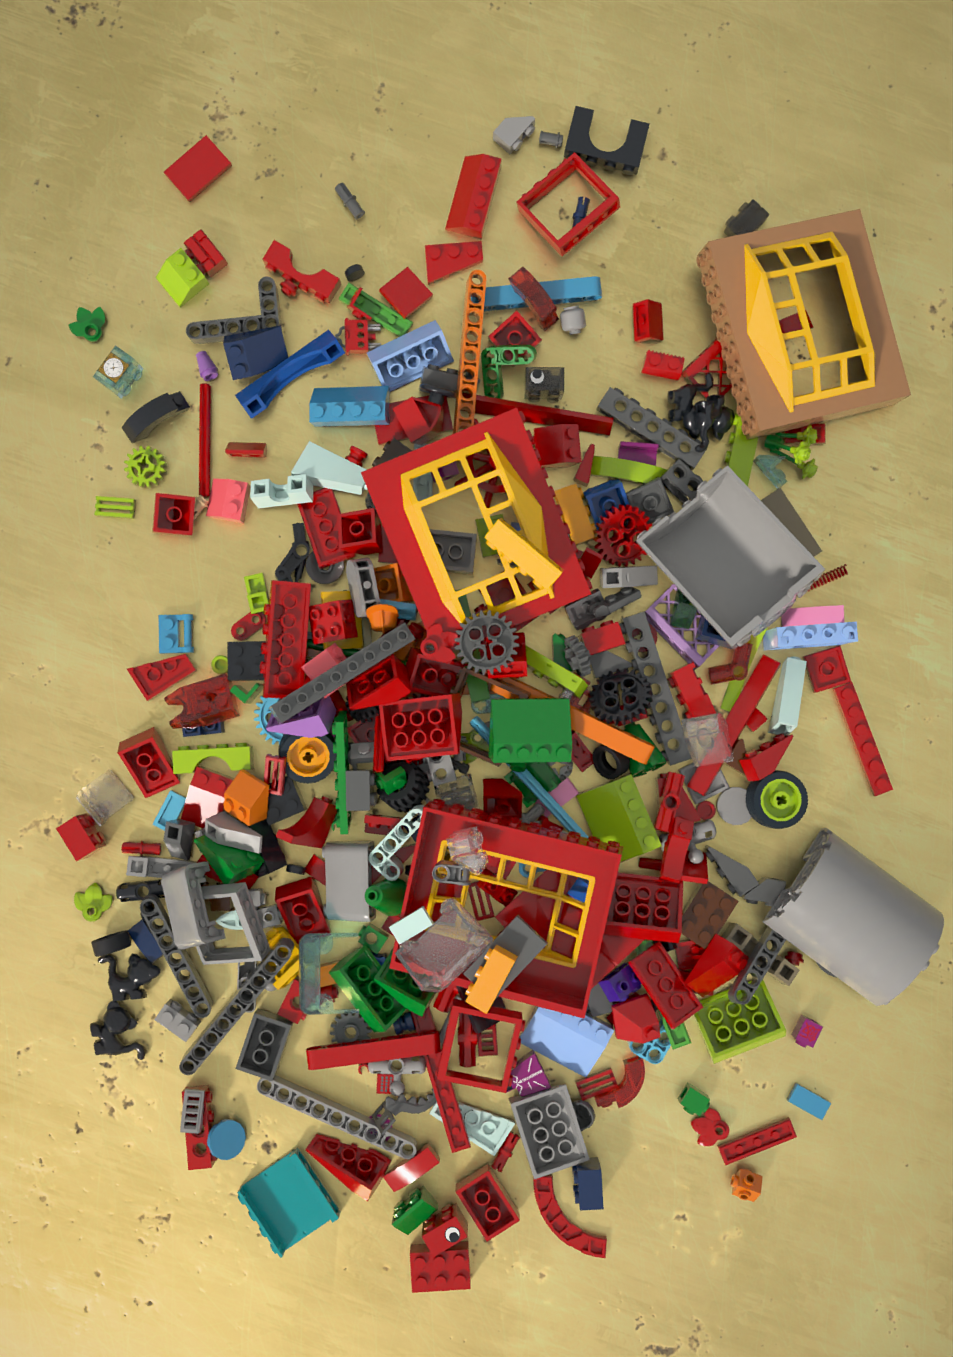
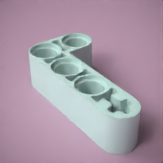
[369,805,424,881]

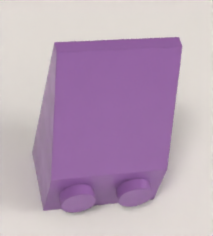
[266,696,337,738]

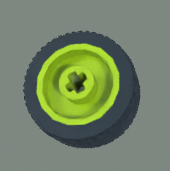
[745,770,808,829]

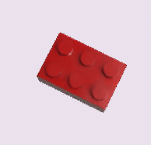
[455,1163,520,1242]
[410,1241,471,1293]

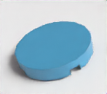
[207,1119,246,1160]

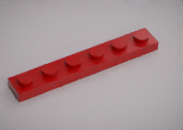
[833,682,893,796]

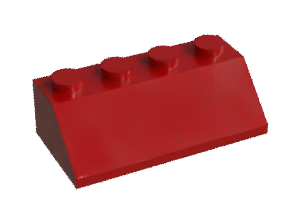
[445,154,502,240]

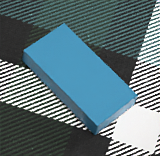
[787,1083,831,1120]

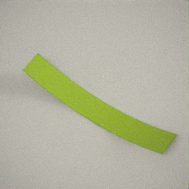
[720,627,768,712]

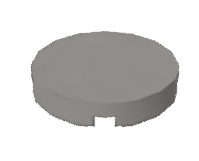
[716,787,752,825]

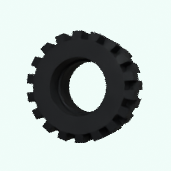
[376,759,430,813]

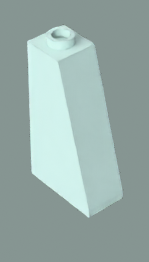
[291,441,368,495]
[768,656,807,735]

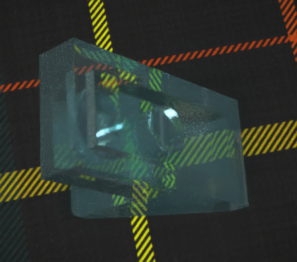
[753,455,787,489]

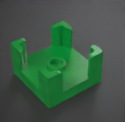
[504,762,561,808]

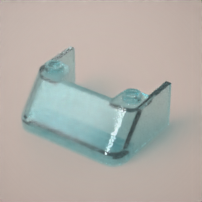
[299,933,359,1015]

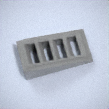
[180,1089,205,1133]

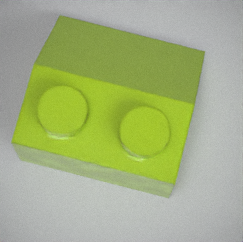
[156,248,209,308]

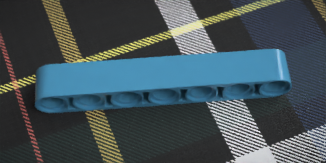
[471,276,602,312]

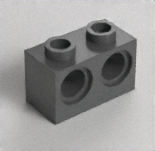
[660,459,703,504]

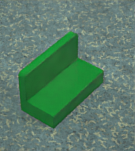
[230,683,264,704]

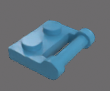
[158,614,194,654]

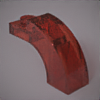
[508,267,559,331]
[594,1055,645,1108]

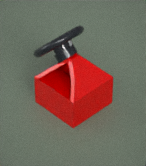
[392,383,457,445]

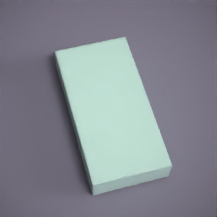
[389,906,434,945]

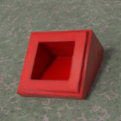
[746,708,768,732]

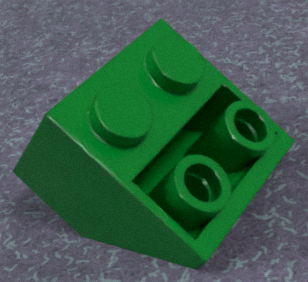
[392,1185,438,1235]

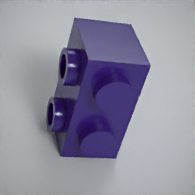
[599,961,642,1003]

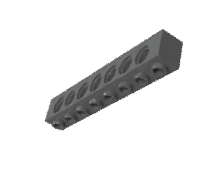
[619,611,692,766]
[269,623,415,725]

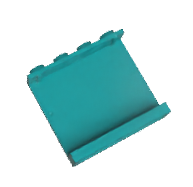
[237,1148,341,1258]

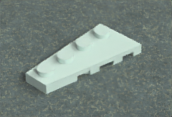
[429,1101,515,1156]

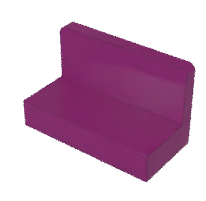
[618,441,659,466]

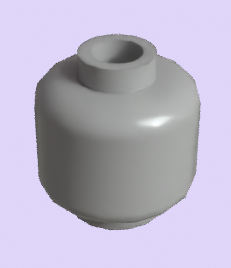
[560,305,586,335]

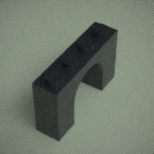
[564,106,650,175]

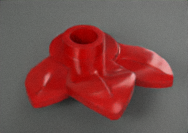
[420,623,458,662]
[691,1108,730,1146]

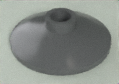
[306,551,344,584]

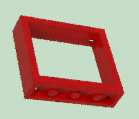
[516,152,620,257]
[437,998,525,1093]

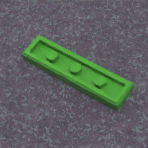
[339,283,413,337]

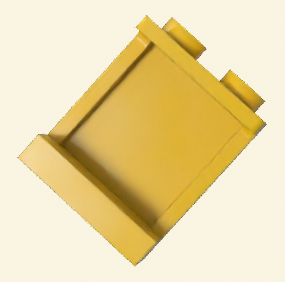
[266,927,312,990]

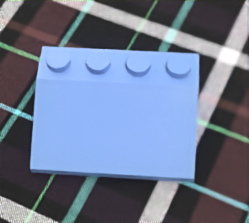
[519,1006,614,1078]

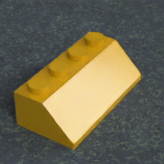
[484,518,563,589]

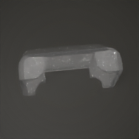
[395,898,493,992]

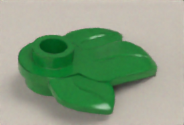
[69,307,106,342]

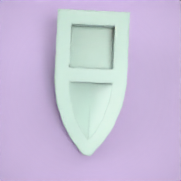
[216,910,243,930]

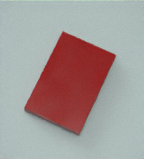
[164,135,232,202]
[478,570,540,633]

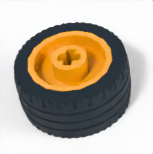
[278,733,336,784]

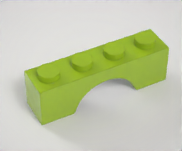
[172,743,254,774]

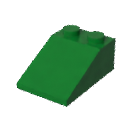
[194,835,264,884]
[374,949,441,1017]

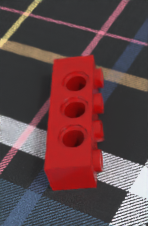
[182,1085,217,1170]

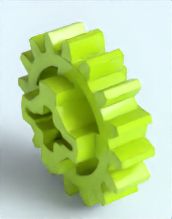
[124,445,167,488]

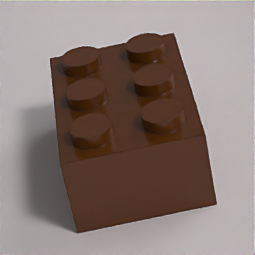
[681,881,739,950]

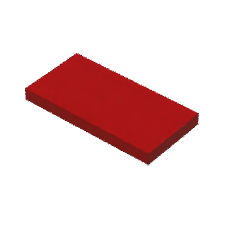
[375,395,453,445]
[297,488,356,569]
[628,941,703,1029]

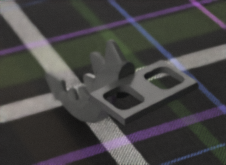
[372,1088,437,1135]

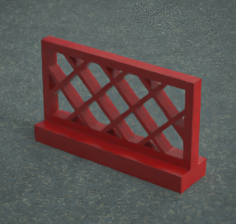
[682,338,732,400]

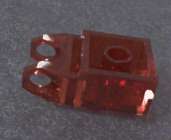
[164,674,240,729]

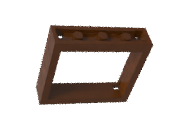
[449,665,531,767]

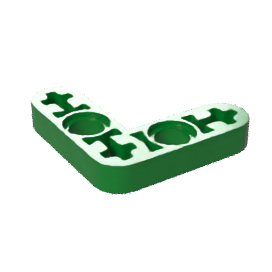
[481,345,537,399]

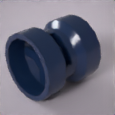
[393,1011,416,1035]

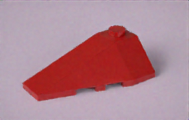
[305,1134,392,1202]

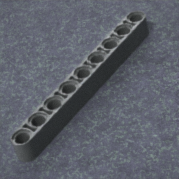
[179,938,294,1075]

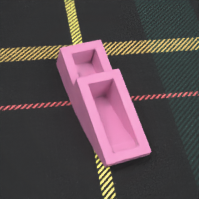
[781,605,844,627]

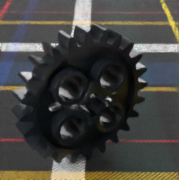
[589,668,653,726]

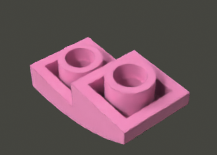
[535,777,579,817]

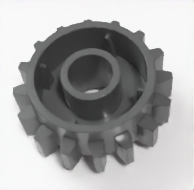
[330,1009,372,1043]

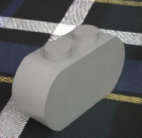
[346,557,380,618]

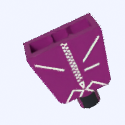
[506,1050,551,1096]

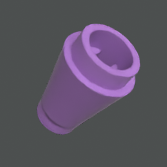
[196,351,218,381]

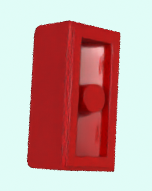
[225,442,267,458]

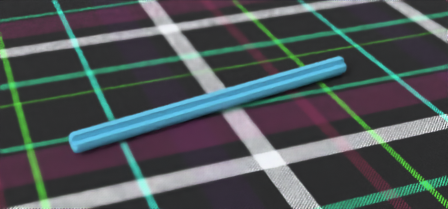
[470,716,588,838]

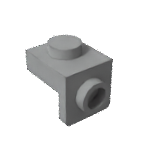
[347,742,374,770]

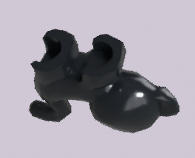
[668,373,714,439]
[695,395,734,453]
[98,953,161,1001]
[90,1001,146,1060]

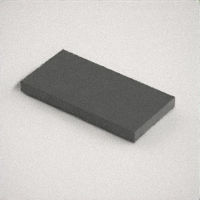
[463,915,548,999]

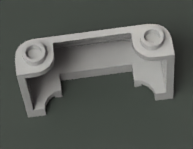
[322,841,376,922]
[161,861,226,950]

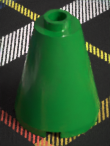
[624,722,666,778]
[365,878,407,916]

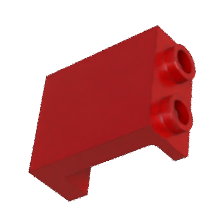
[486,632,527,679]

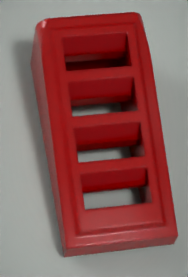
[573,443,595,487]
[477,1024,498,1057]

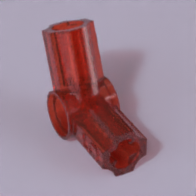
[708,642,753,685]

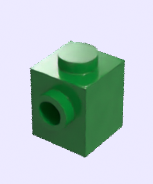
[677,1082,710,1116]

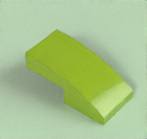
[244,573,269,614]

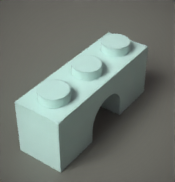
[250,474,313,509]

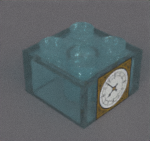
[93,345,143,399]

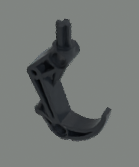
[275,523,347,640]

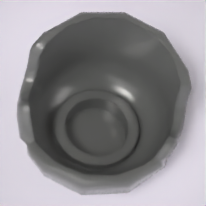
[572,1100,596,1131]

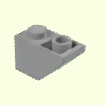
[493,116,535,154]

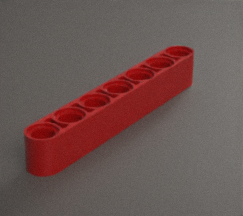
[306,1030,442,1070]

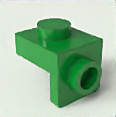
[375,766,407,795]

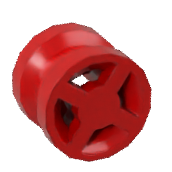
[345,446,368,467]

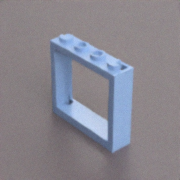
[763,622,858,651]

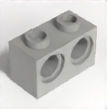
[423,755,457,786]

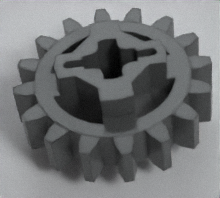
[564,635,591,677]

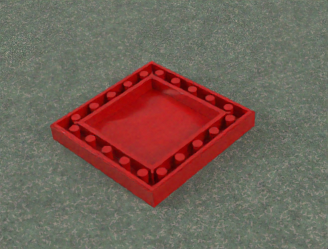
[495,869,645,989]

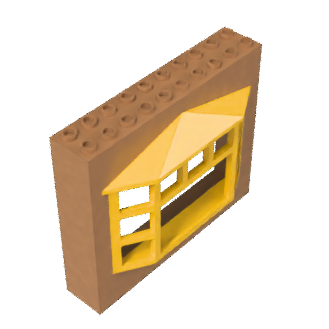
[696,209,911,440]

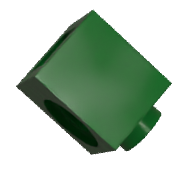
[358,923,389,954]

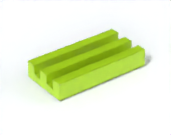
[94,496,135,519]

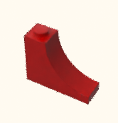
[276,795,338,849]

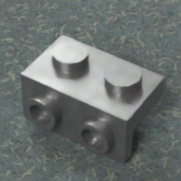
[564,588,611,630]

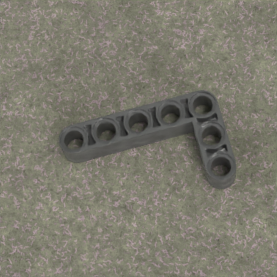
[186,276,282,344]

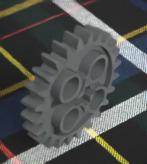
[454,610,519,675]

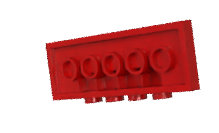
[260,580,311,699]

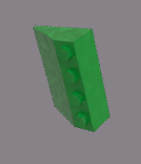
[489,698,572,763]

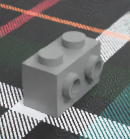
[154,999,202,1042]

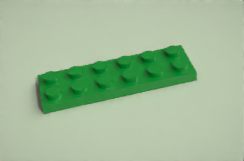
[332,710,352,834]

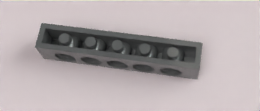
[596,387,707,471]

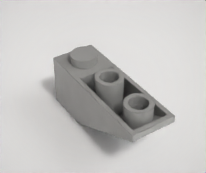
[600,566,658,588]
[205,811,262,853]

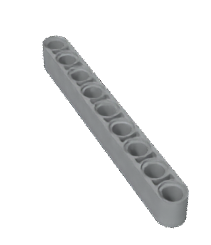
[257,1076,417,1159]

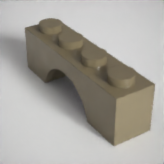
[722,923,800,986]

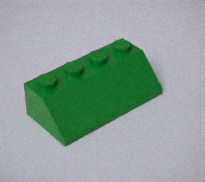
[328,945,406,1033]

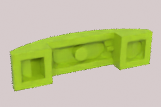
[591,456,667,487]

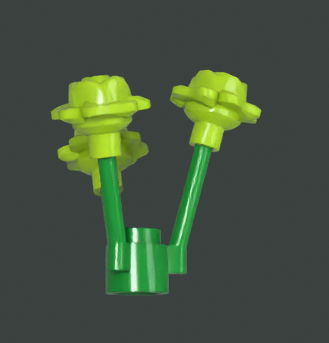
[764,424,818,479]

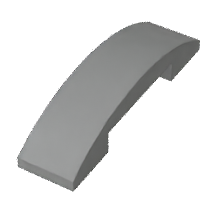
[126,856,205,883]

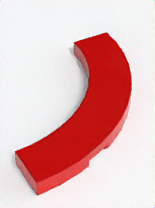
[533,1174,607,1258]

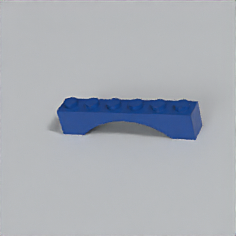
[235,329,345,419]

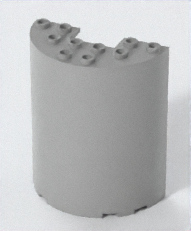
[636,465,825,649]
[763,828,944,1006]

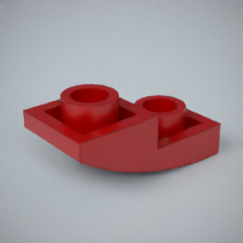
[476,870,518,907]

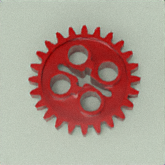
[593,504,652,567]

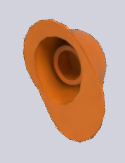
[366,604,399,635]

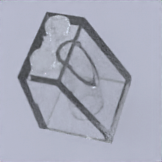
[681,713,734,767]

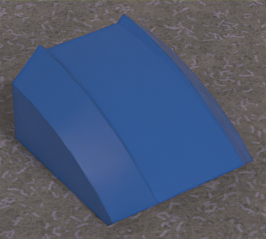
[583,479,629,532]

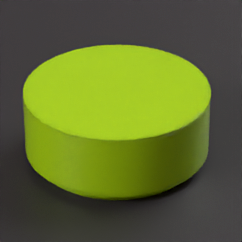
[211,655,228,675]

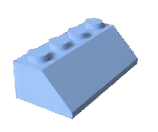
[367,320,454,392]

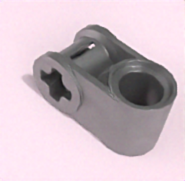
[432,860,472,886]

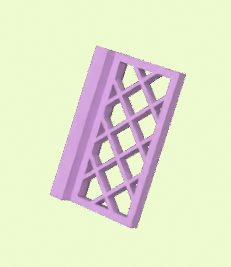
[645,584,719,670]

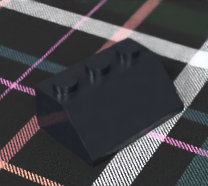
[241,819,288,878]

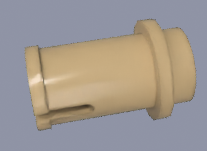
[194,495,209,520]

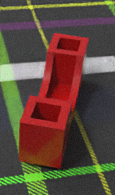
[262,240,341,303]

